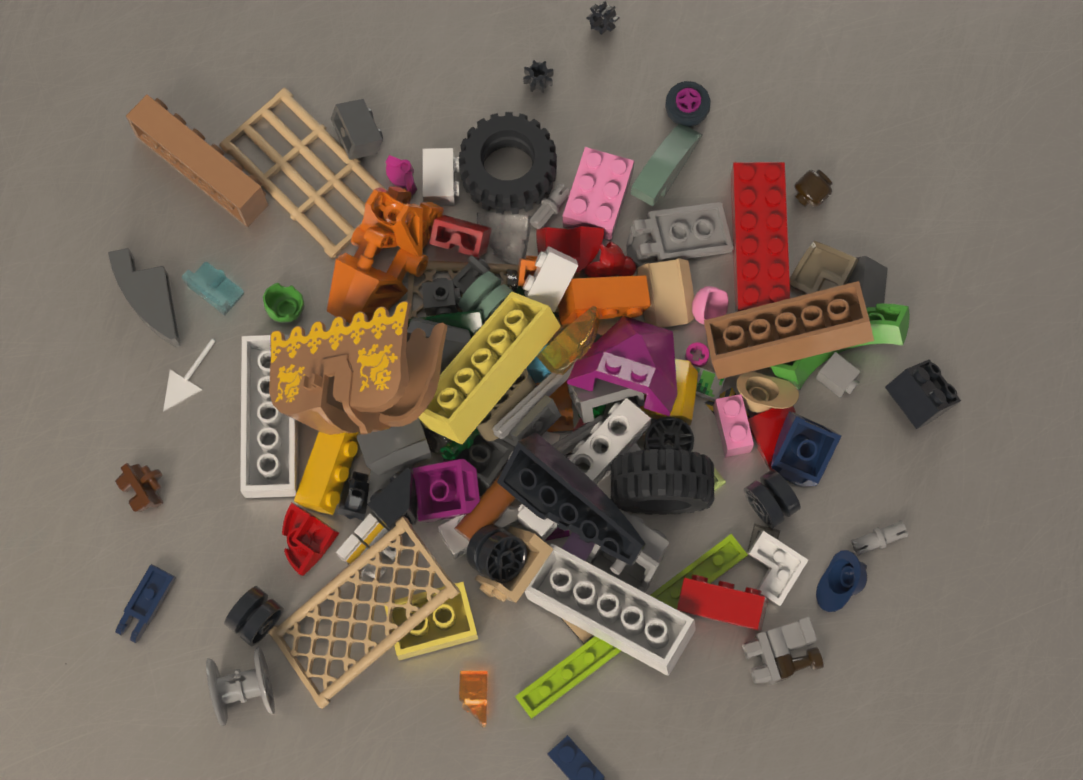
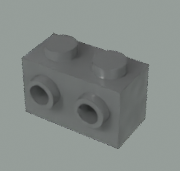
[331,99,383,160]

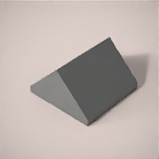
[847,256,888,308]

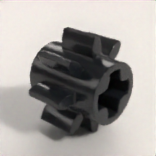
[586,1,620,35]
[523,60,554,93]

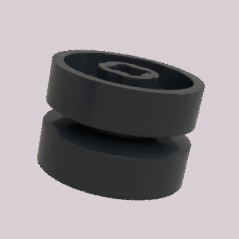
[644,417,694,452]
[744,469,801,529]
[467,524,527,583]
[224,586,284,647]

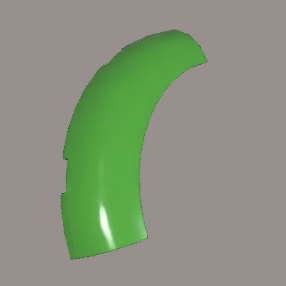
[771,303,910,390]

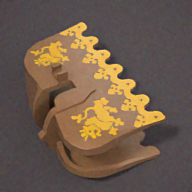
[269,301,447,435]

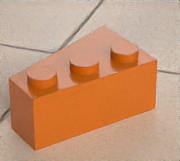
[558,275,651,325]

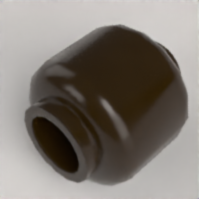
[794,169,833,208]

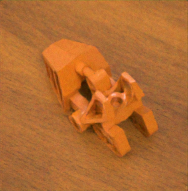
[327,187,444,324]

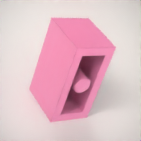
[713,394,754,458]

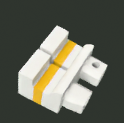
[336,513,403,579]

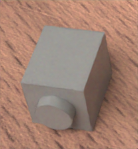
[816,352,861,398]

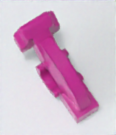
[385,155,417,195]

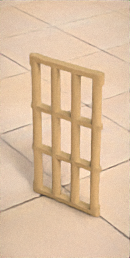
[219,88,386,259]

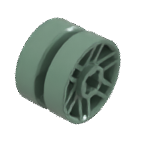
[459,271,513,323]

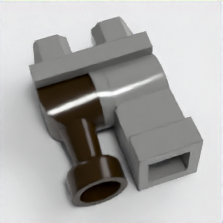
[742,617,824,685]

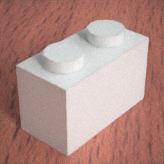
[423,148,460,206]
[523,246,578,312]

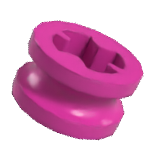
[685,342,709,368]

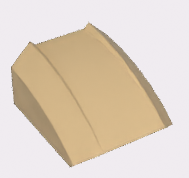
[636,258,695,328]

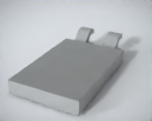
[630,202,734,262]

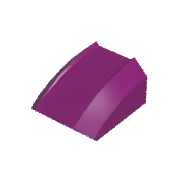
[413,459,480,522]

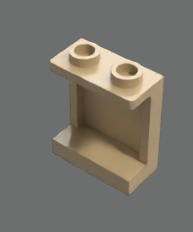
[475,526,554,603]

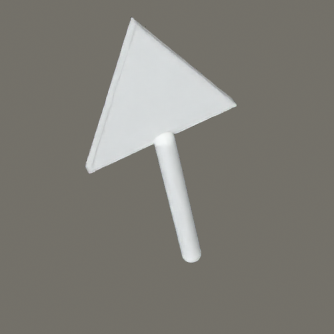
[163,339,215,412]

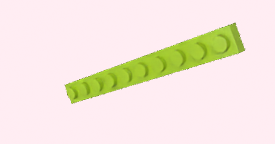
[515,534,748,720]

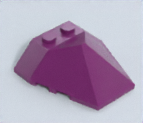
[567,316,677,416]

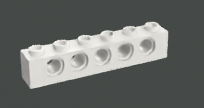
[517,398,651,541]

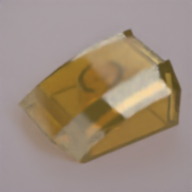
[536,306,600,375]

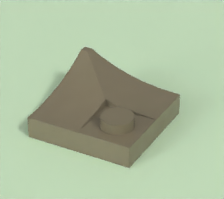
[790,241,859,294]

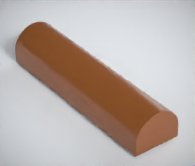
[454,474,516,541]

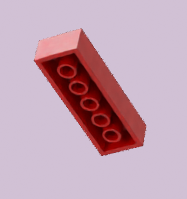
[731,162,790,312]

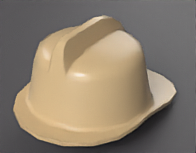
[736,372,799,413]

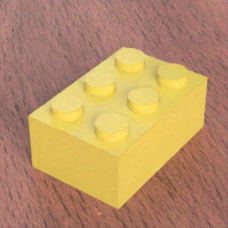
[384,582,478,661]

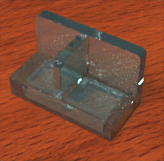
[182,262,244,316]

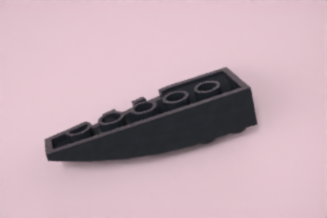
[497,433,646,566]

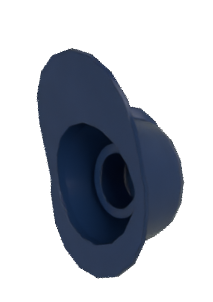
[816,550,867,612]

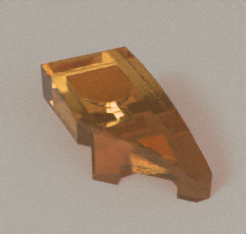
[459,671,488,727]

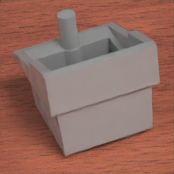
[586,511,670,593]

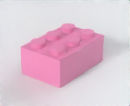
[563,147,634,241]

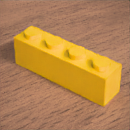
[294,432,359,515]

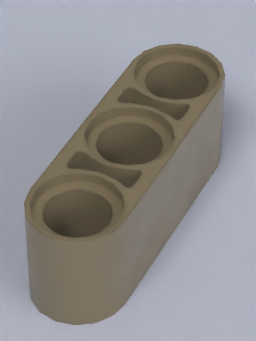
[476,369,537,441]

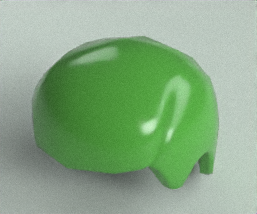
[263,283,305,323]

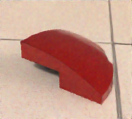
[748,406,796,470]
[282,502,339,576]

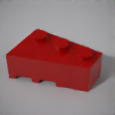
[677,574,768,632]

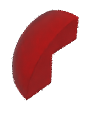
[536,226,604,274]

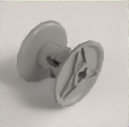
[206,646,275,727]

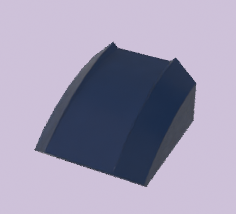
[771,411,842,487]

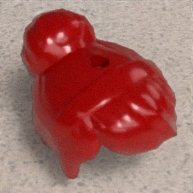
[584,241,636,278]

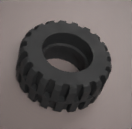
[459,112,557,215]
[611,449,714,515]

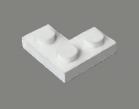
[747,531,808,606]

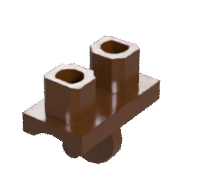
[115,463,163,512]

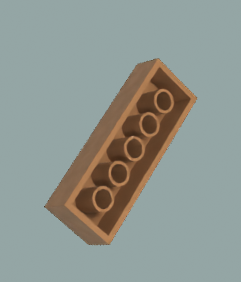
[126,94,268,227]
[704,281,874,380]

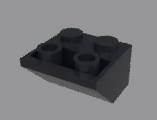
[885,359,961,429]
[367,467,418,536]

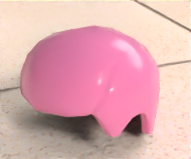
[692,286,729,325]

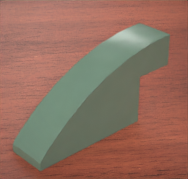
[631,124,702,206]

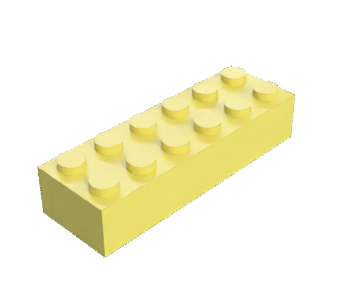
[419,292,561,444]

